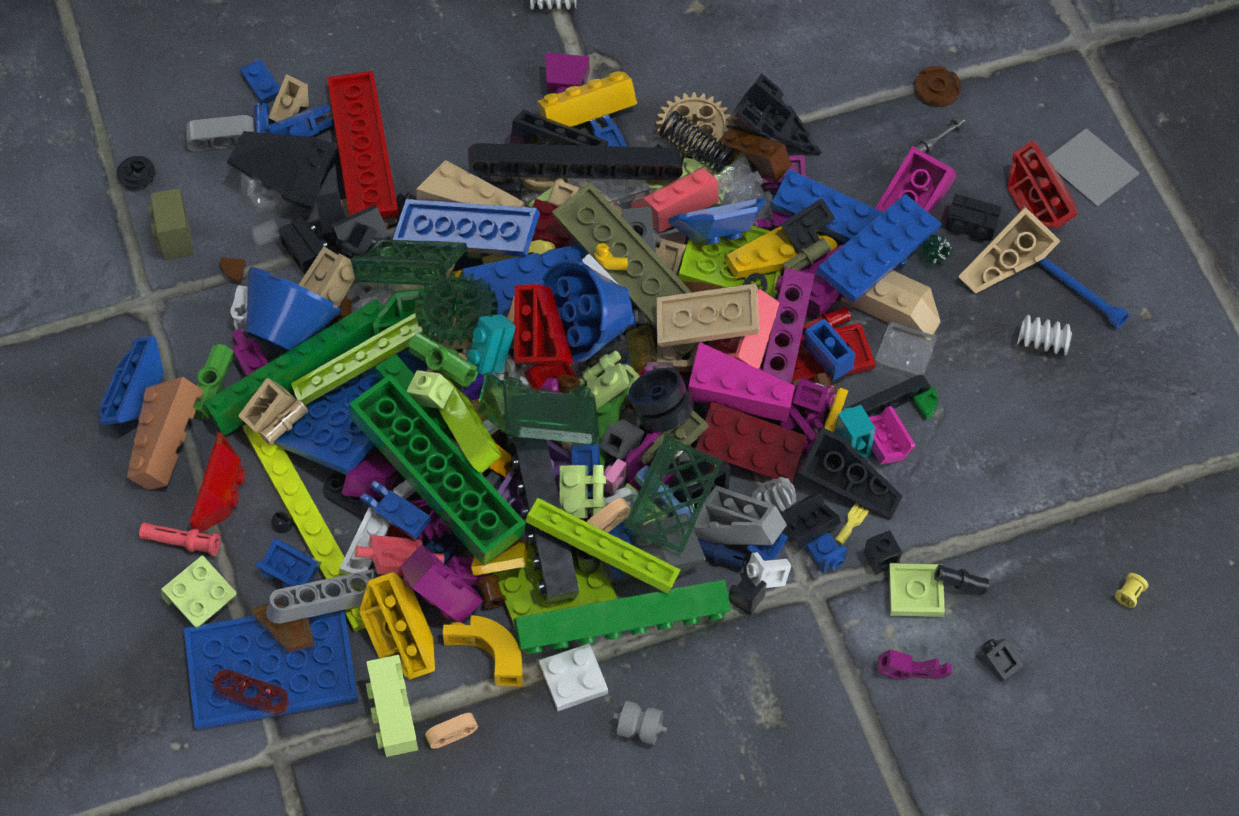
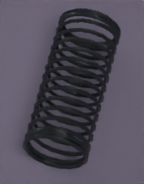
[659,110,733,174]

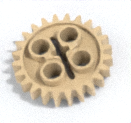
[656,92,732,160]

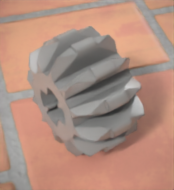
[752,477,797,512]

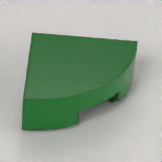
[912,387,938,421]

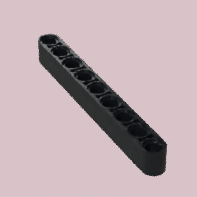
[468,143,683,180]

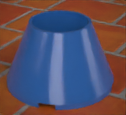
[245,267,342,352]

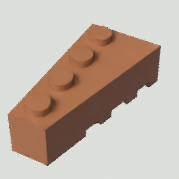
[127,377,204,490]

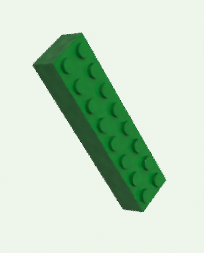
[349,374,526,566]

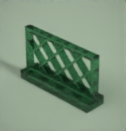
[350,239,468,286]
[623,433,723,556]

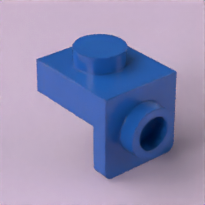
[747,532,790,561]

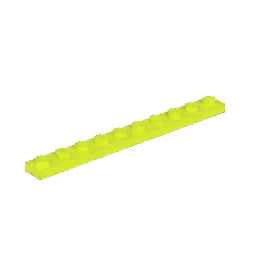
[242,418,365,633]

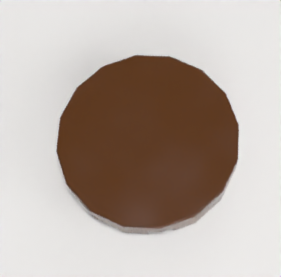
[914,66,961,107]

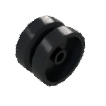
[628,367,694,432]

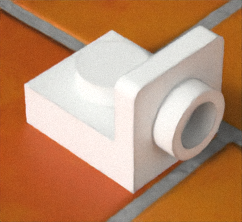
[746,552,791,588]

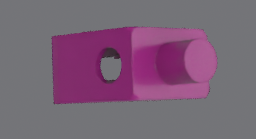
[545,52,590,95]

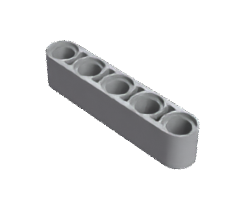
[266,569,382,623]

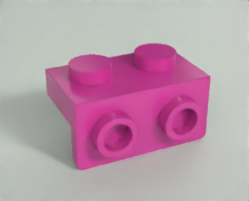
[869,406,915,464]

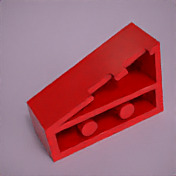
[514,284,574,365]

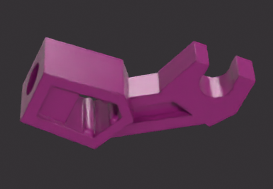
[878,649,952,680]

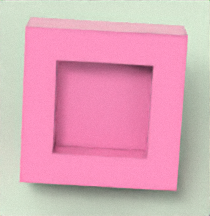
[603,459,627,495]

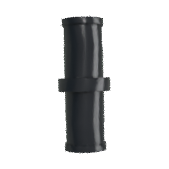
[934,565,989,595]

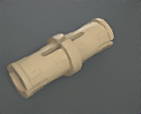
[259,399,308,445]

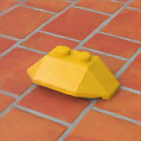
[359,571,435,679]

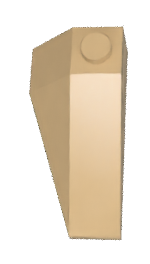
[958,207,1060,294]

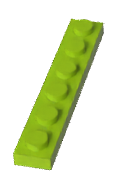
[291,309,435,405]
[525,498,680,594]

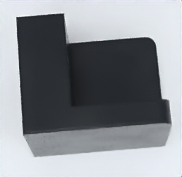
[729,578,767,615]

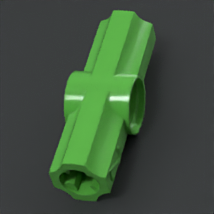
[408,332,478,387]
[193,344,234,420]

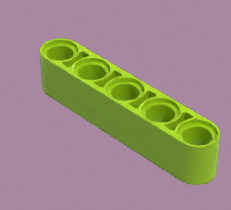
[438,376,502,473]

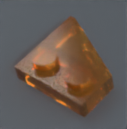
[251,599,315,653]

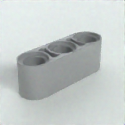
[186,115,255,152]

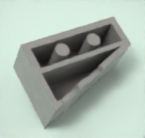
[690,486,787,545]

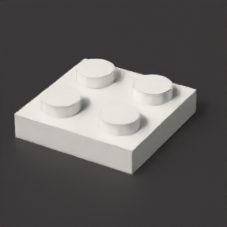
[539,643,608,711]

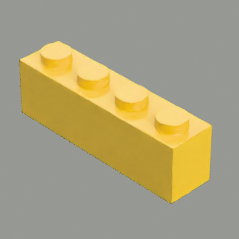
[537,71,637,127]

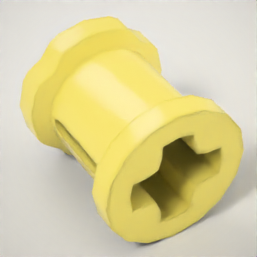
[1115,573,1148,608]

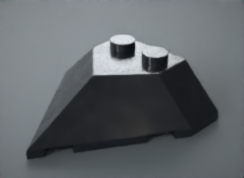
[727,73,822,155]

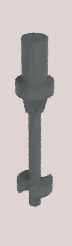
[915,117,966,153]

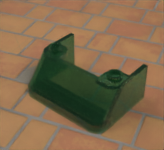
[477,372,599,444]

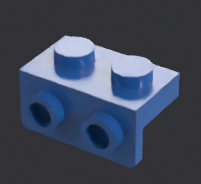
[255,538,322,588]

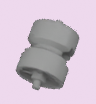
[613,700,667,745]

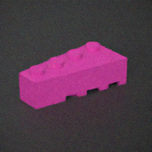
[688,342,795,422]

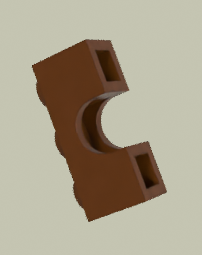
[717,128,792,181]

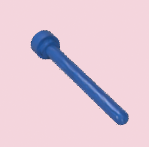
[1036,257,1129,329]

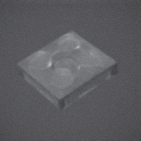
[875,321,937,378]

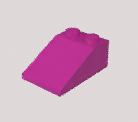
[875,146,957,214]

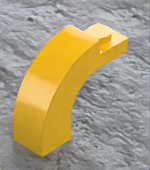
[443,615,523,686]

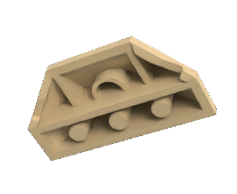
[841,270,941,342]

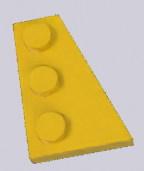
[725,226,798,279]

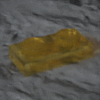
[626,323,658,373]

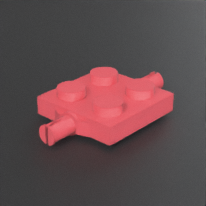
[355,535,445,576]

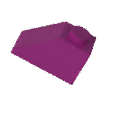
[342,452,400,497]

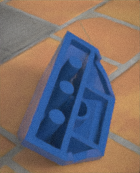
[668,197,765,245]
[99,335,164,425]

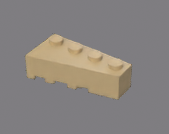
[416,160,525,207]

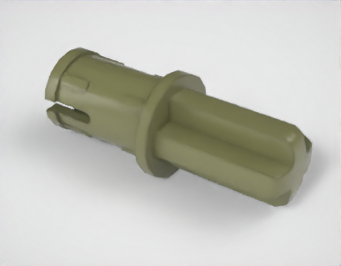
[783,238,831,271]

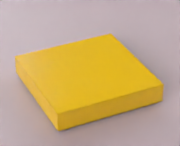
[471,540,529,576]

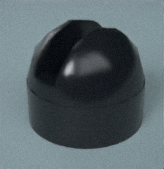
[271,510,293,533]

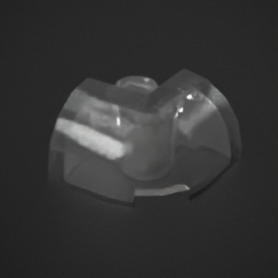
[238,171,296,217]

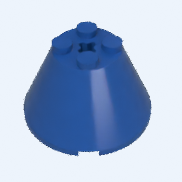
[542,260,634,363]

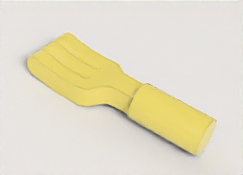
[834,503,870,547]

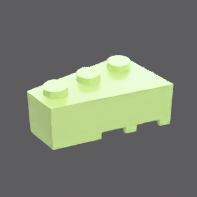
[366,655,418,757]

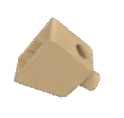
[238,378,297,432]

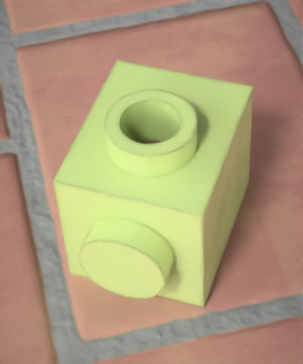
[406,370,454,409]

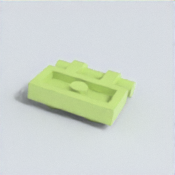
[578,351,630,413]
[559,465,606,518]

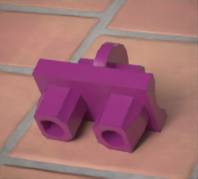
[779,404,824,453]

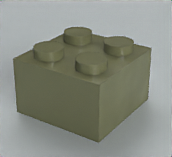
[148,188,194,260]

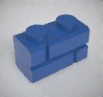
[803,319,856,380]

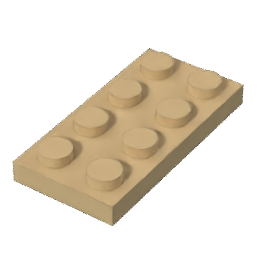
[657,284,760,347]

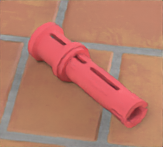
[139,522,221,557]

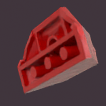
[1007,140,1078,228]
[189,432,246,533]

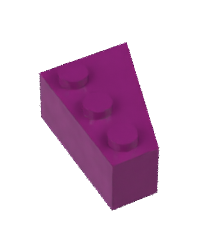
[785,244,843,319]
[399,544,483,623]

